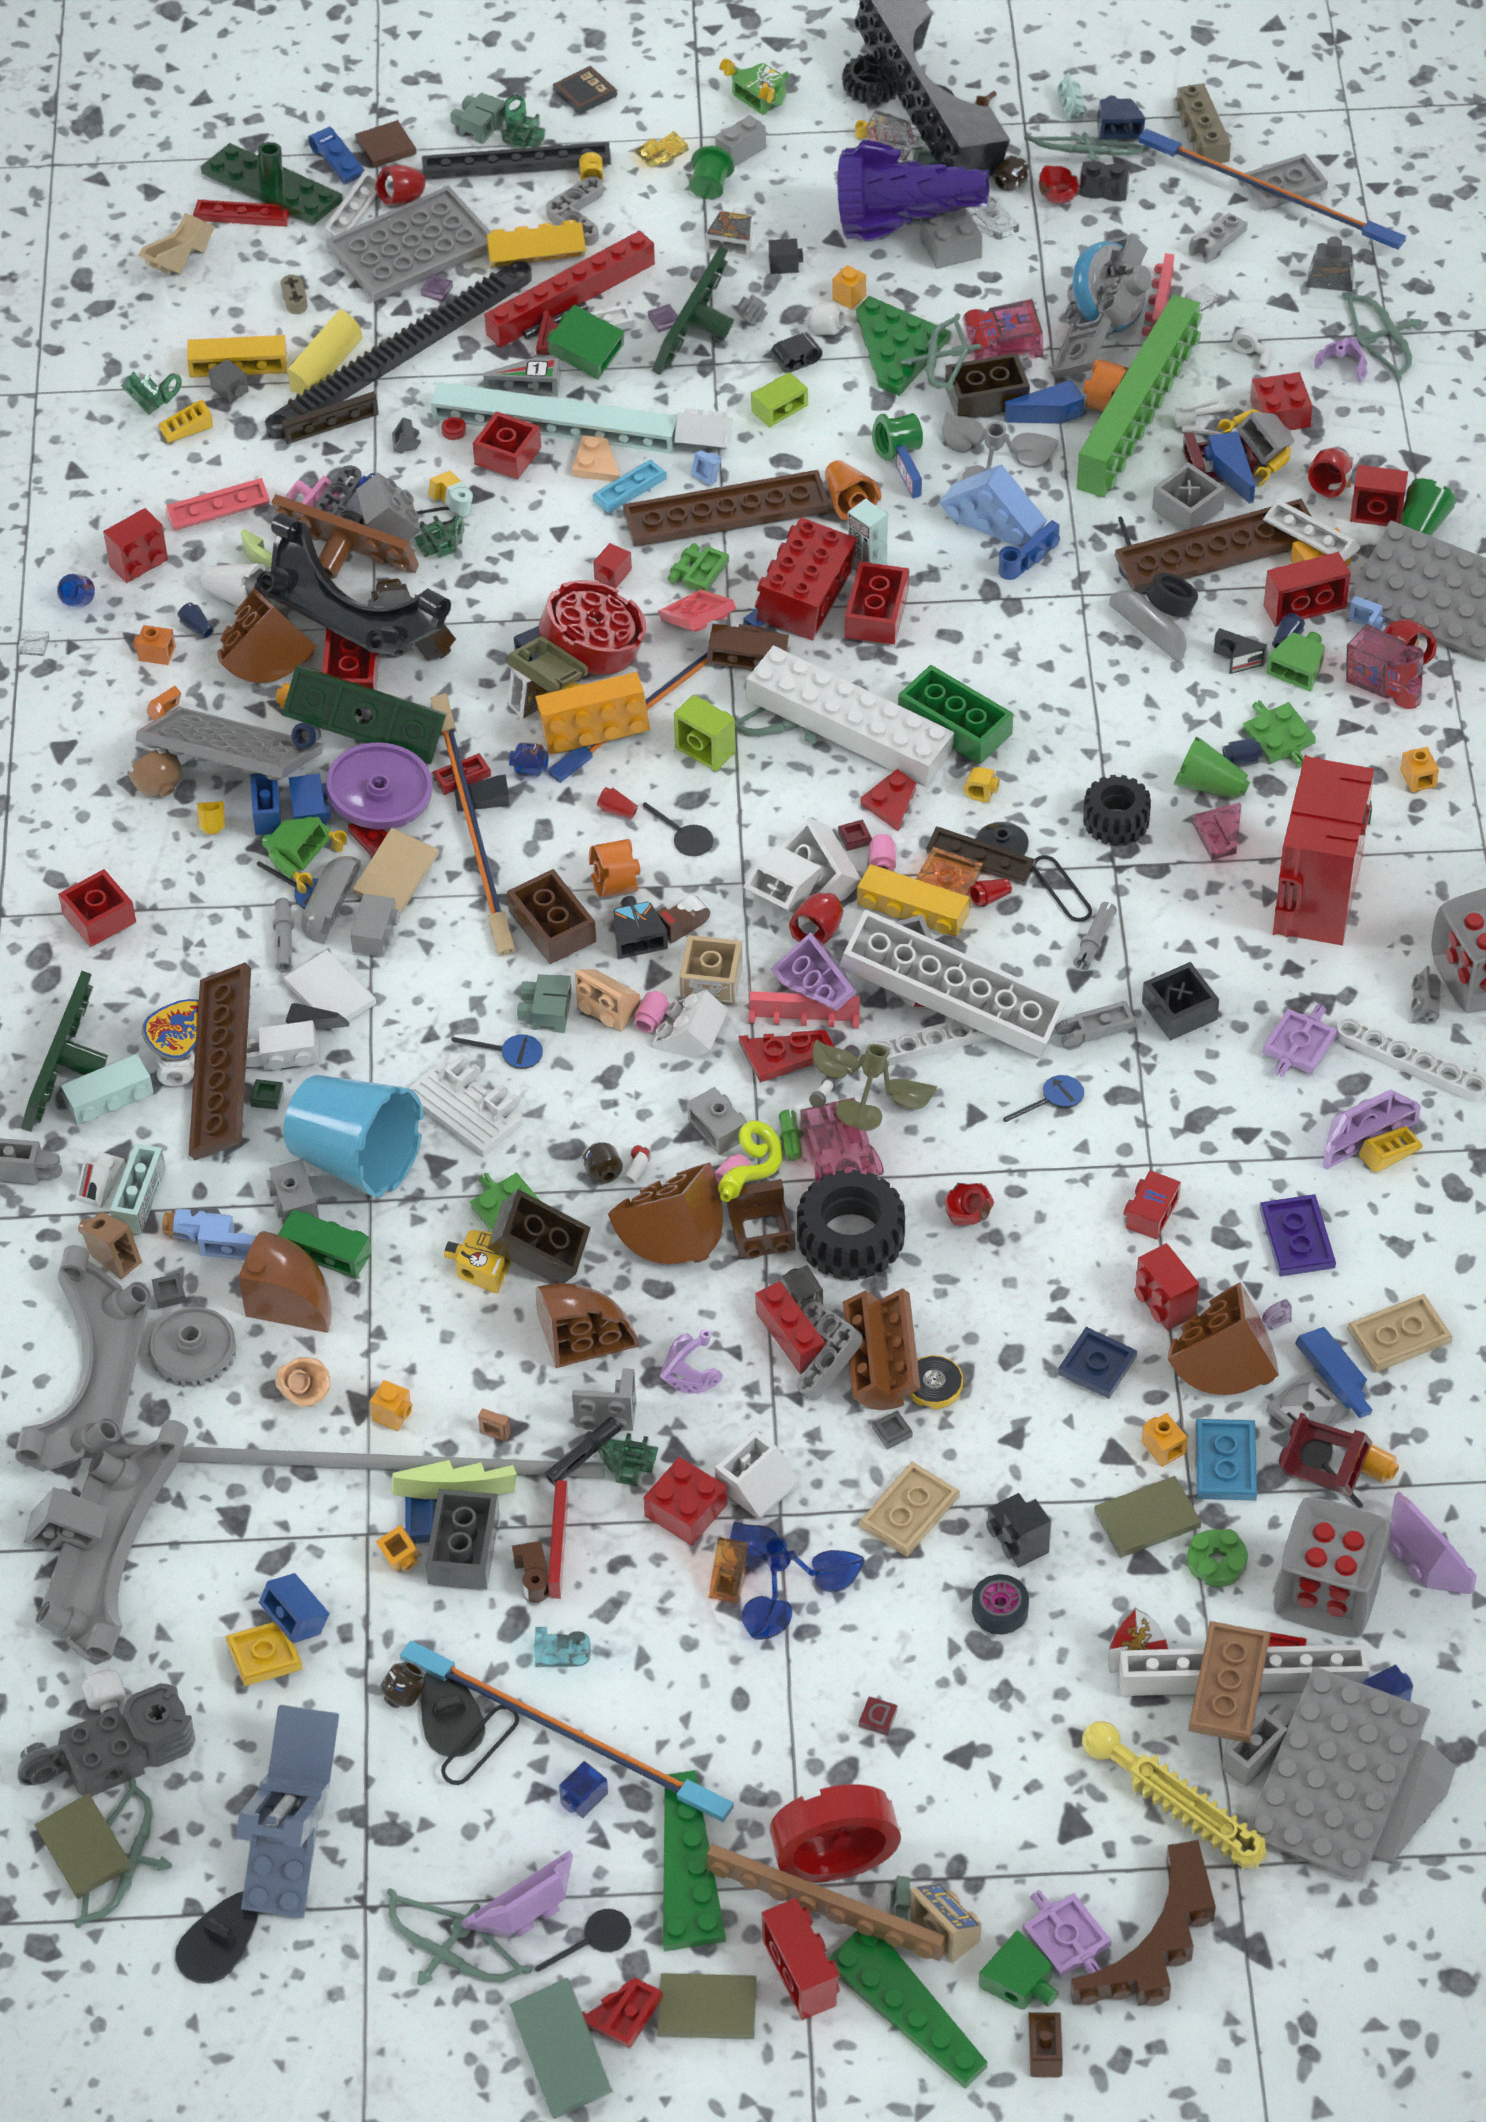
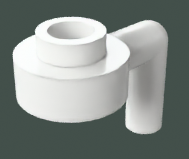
[1232,328,1272,372]

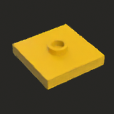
[225,1622,303,1686]

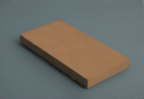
[1188,1621,1271,1743]

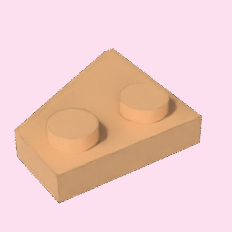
[572,435,620,482]

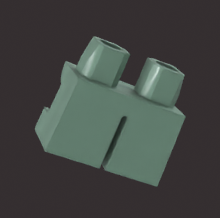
[450,92,506,144]
[517,974,572,1033]

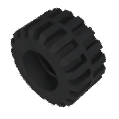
[1083,774,1151,846]

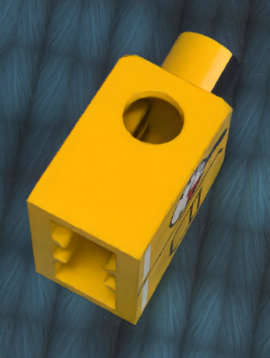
[444,1230,512,1294]

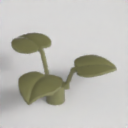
[812,1040,937,1131]

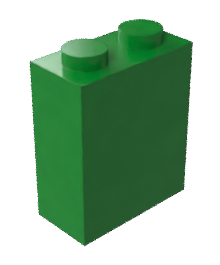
[547,305,624,380]

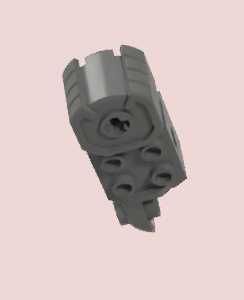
[17,1683,196,1797]

